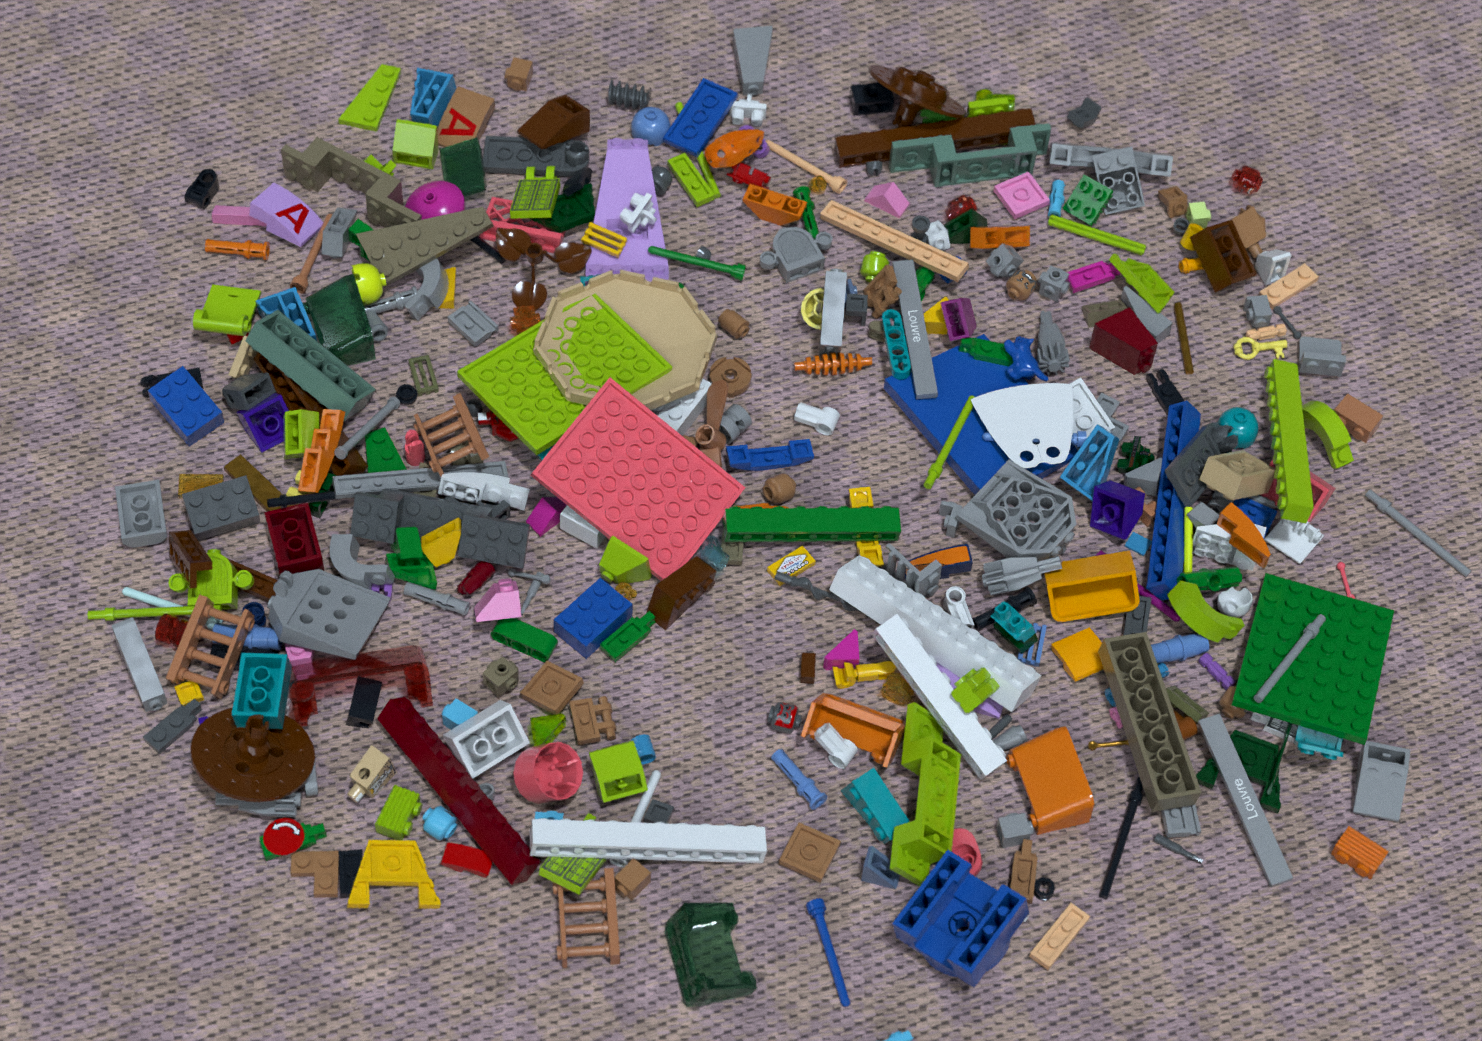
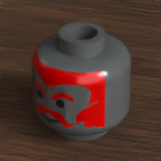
[768,702,802,734]

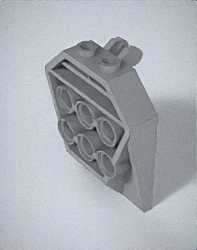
[955,460,1076,561]
[267,569,391,660]

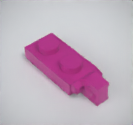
[1067,260,1121,293]

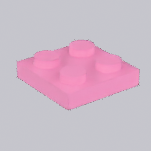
[994,172,1050,220]

